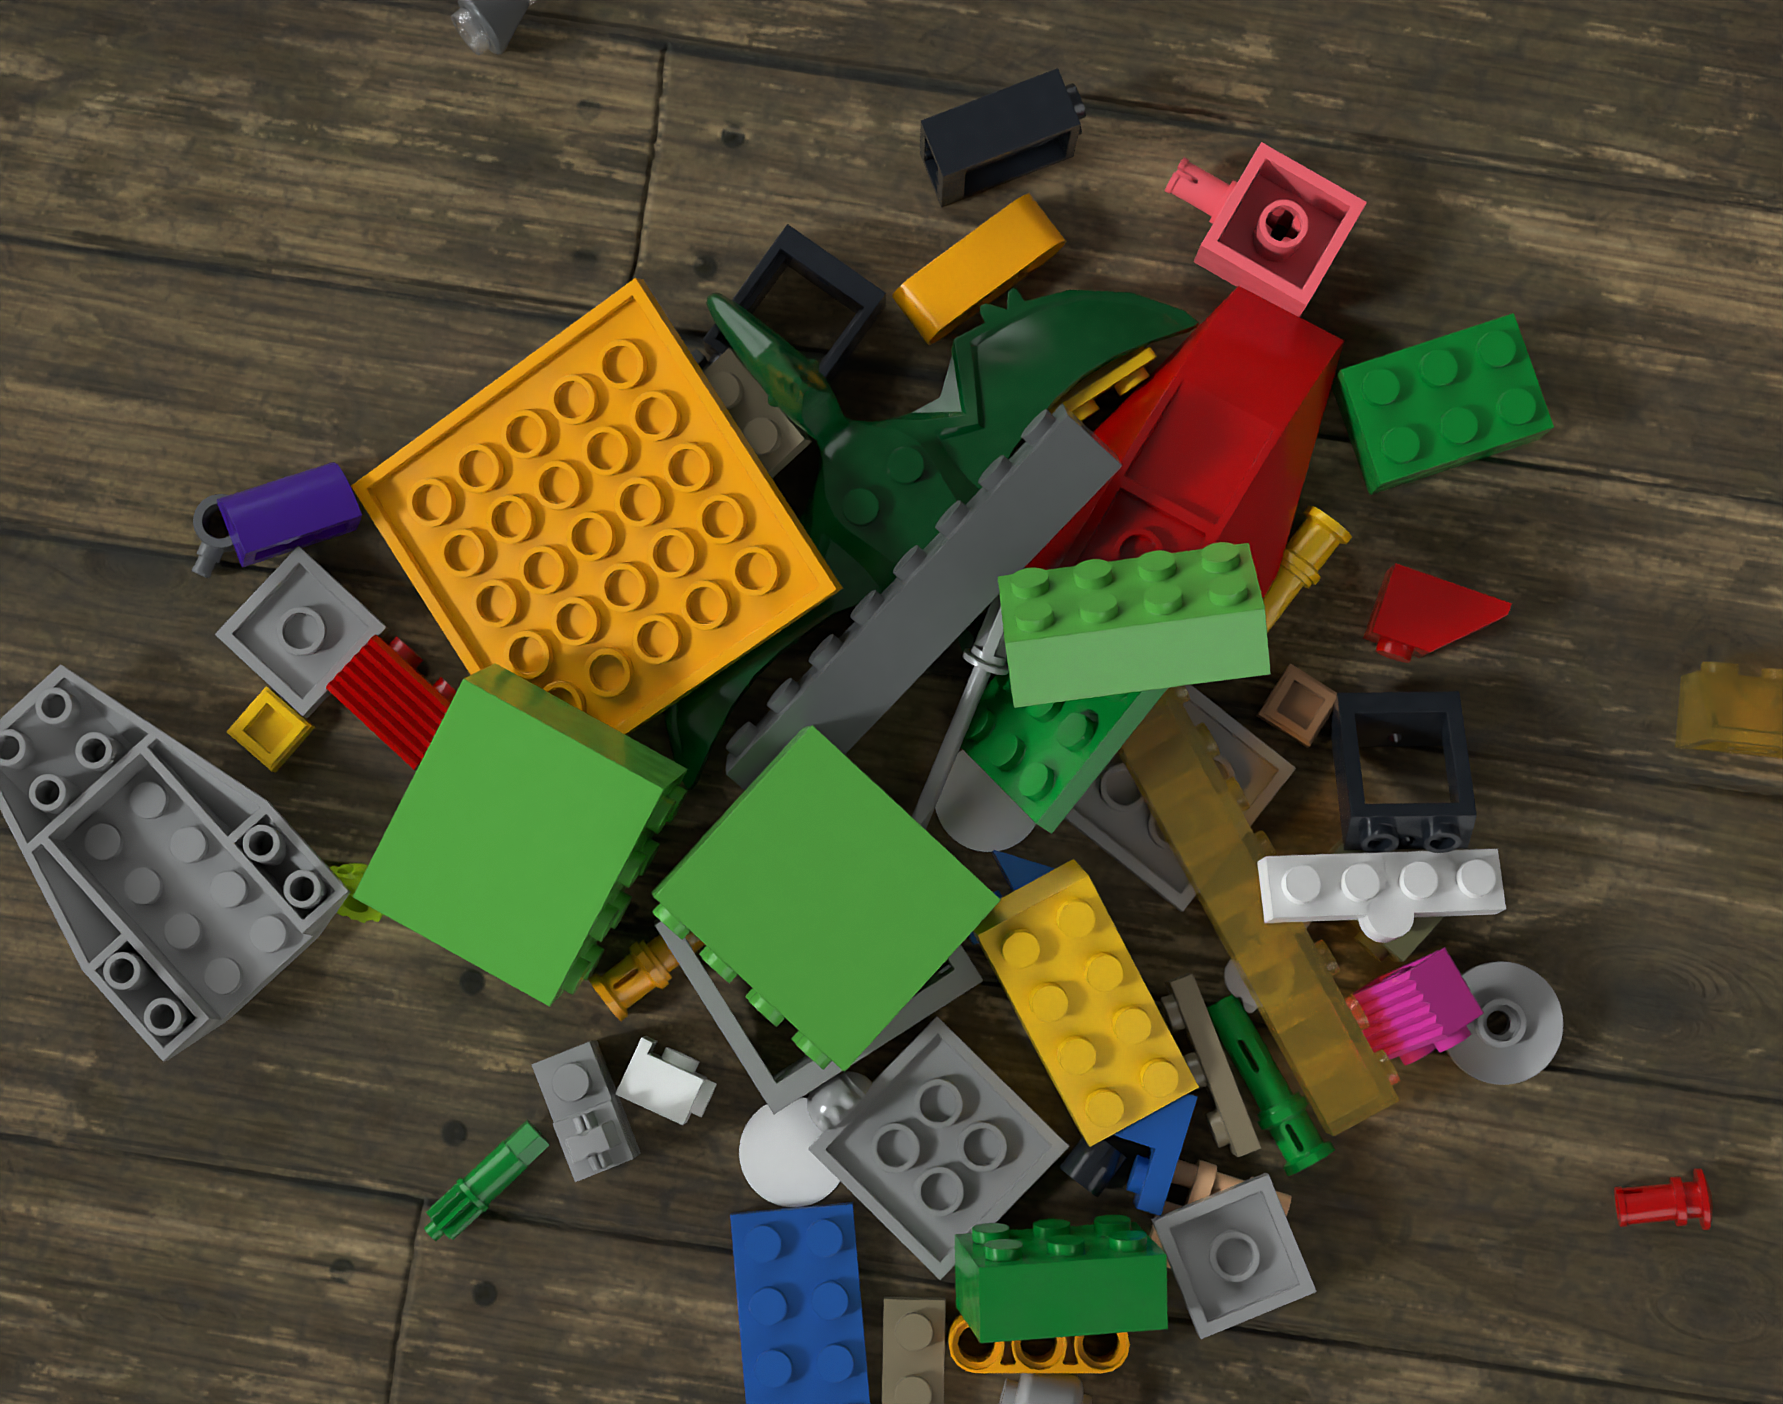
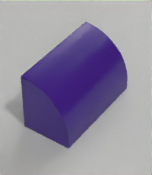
[217,462,362,568]

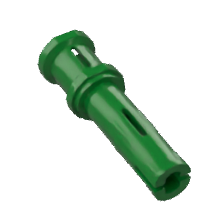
[1207,994,1335,1176]

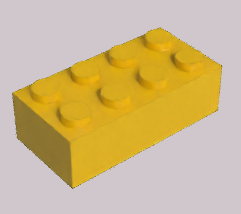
[973,859,1199,1147]

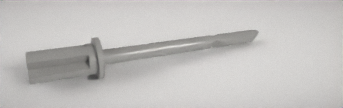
[912,594,1009,830]

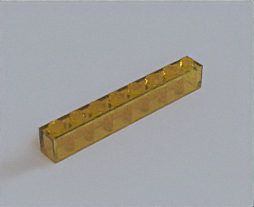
[1118,685,1400,1136]

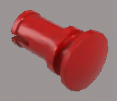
[1614,1168,1713,1230]

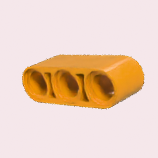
[892,193,1067,345]
[948,1314,1130,1373]

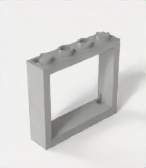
[654,919,983,1114]

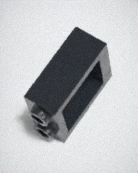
[920,68,1086,207]
[702,224,886,384]
[1330,691,1477,853]

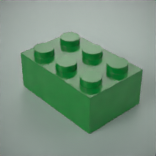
[1332,313,1554,496]
[954,1215,1168,1343]

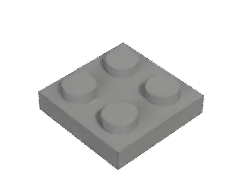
[215,546,390,718]
[1151,1173,1317,1339]

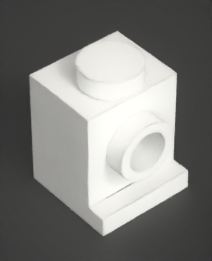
[616,1036,717,1125]

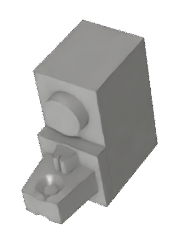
[532,1040,641,1182]

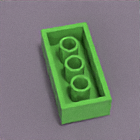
[998,542,1271,708]

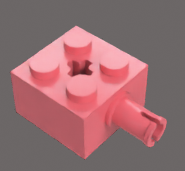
[1165,142,1367,317]

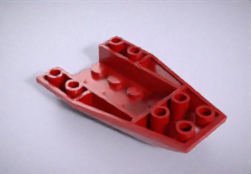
[1024,286,1344,600]

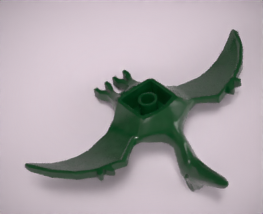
[665,288,1199,790]

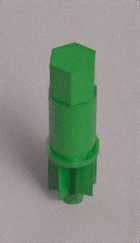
[424,1119,550,1241]

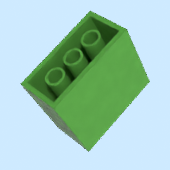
[353,663,688,1007]
[651,725,1001,1072]

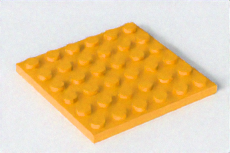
[351,278,843,736]

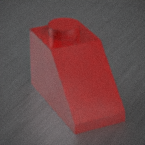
[1363,563,1512,663]

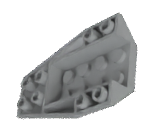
[0,664,351,1061]

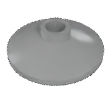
[1446,961,1563,1085]

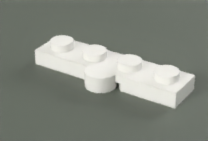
[1257,849,1506,943]

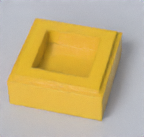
[227,686,315,772]

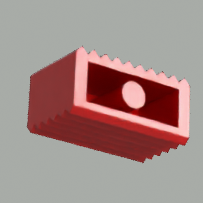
[325,634,457,771]

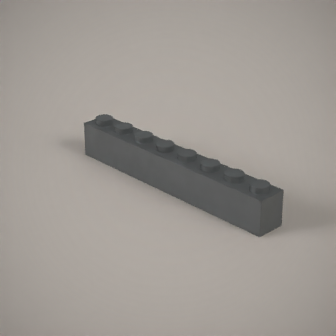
[725,404,1122,790]

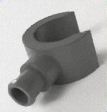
[192,494,235,579]

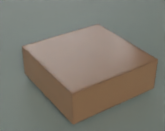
[1256,663,1337,748]

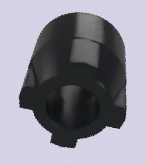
[1059,1137,1128,1198]

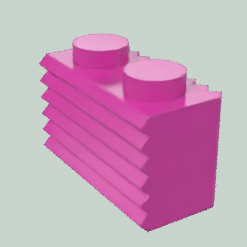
[1342,947,1484,1066]

